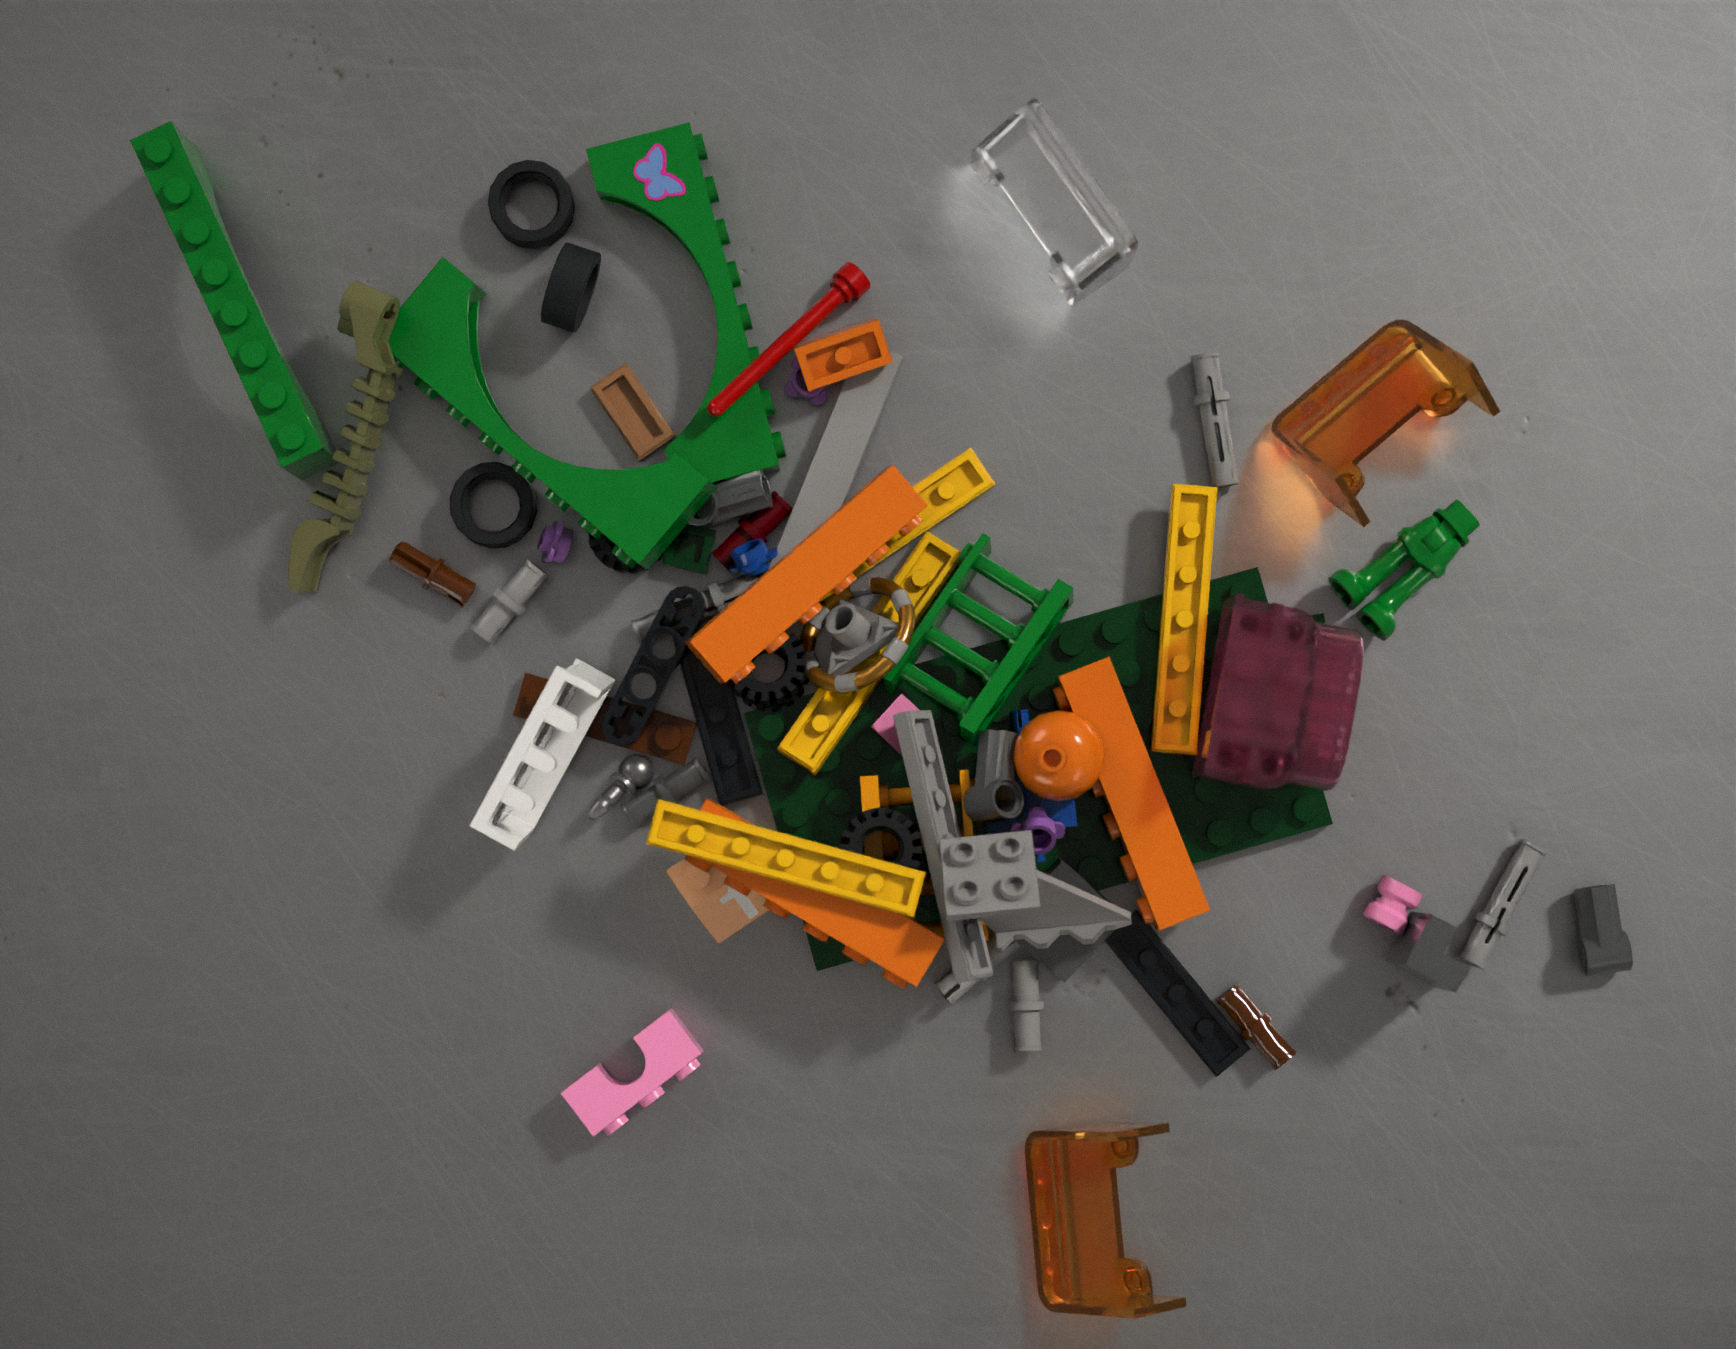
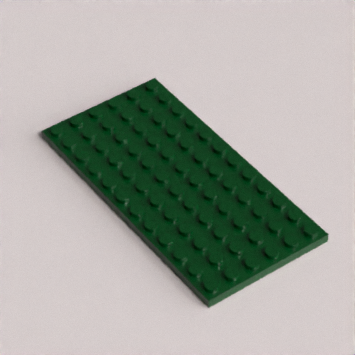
[744,567,1333,971]

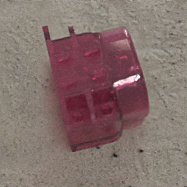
[1192,593,1364,791]

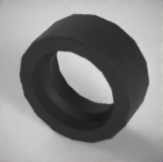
[488,160,575,249]
[541,243,601,332]
[450,462,537,549]

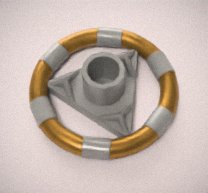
[799,576,915,693]

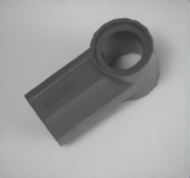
[688,470,773,528]
[964,729,1024,824]
[1574,884,1633,977]

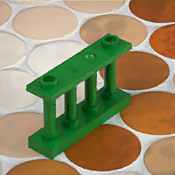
[883,533,1074,746]

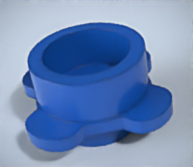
[728,538,779,577]

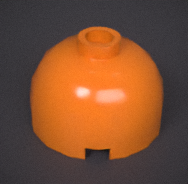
[1013,710,1104,802]

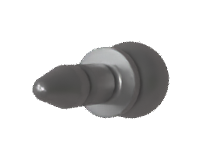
[587,754,654,820]

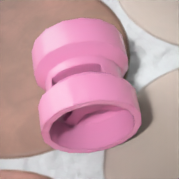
[1362,875,1423,936]

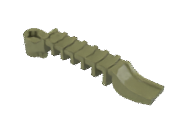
[288,281,403,593]

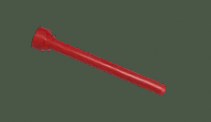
[707,262,871,417]

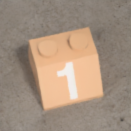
[666,859,768,944]

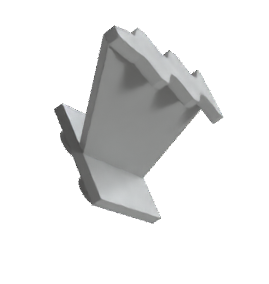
[940,830,1132,953]

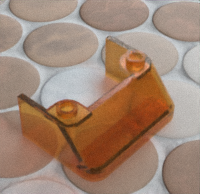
[1271,320,1500,527]
[1025,1122,1186,1319]

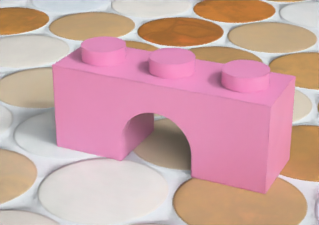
[561,1008,704,1137]

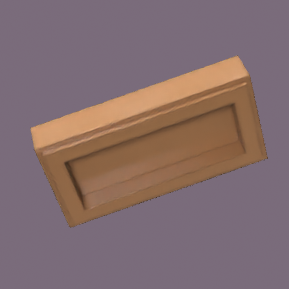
[590,363,677,462]

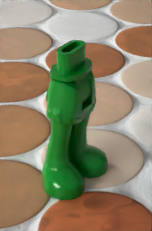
[1328,499,1480,641]

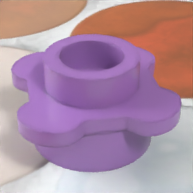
[785,358,827,405]
[537,520,574,563]
[1010,807,1065,855]

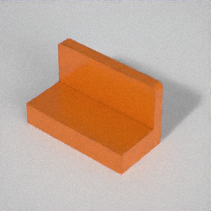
[793,317,893,392]

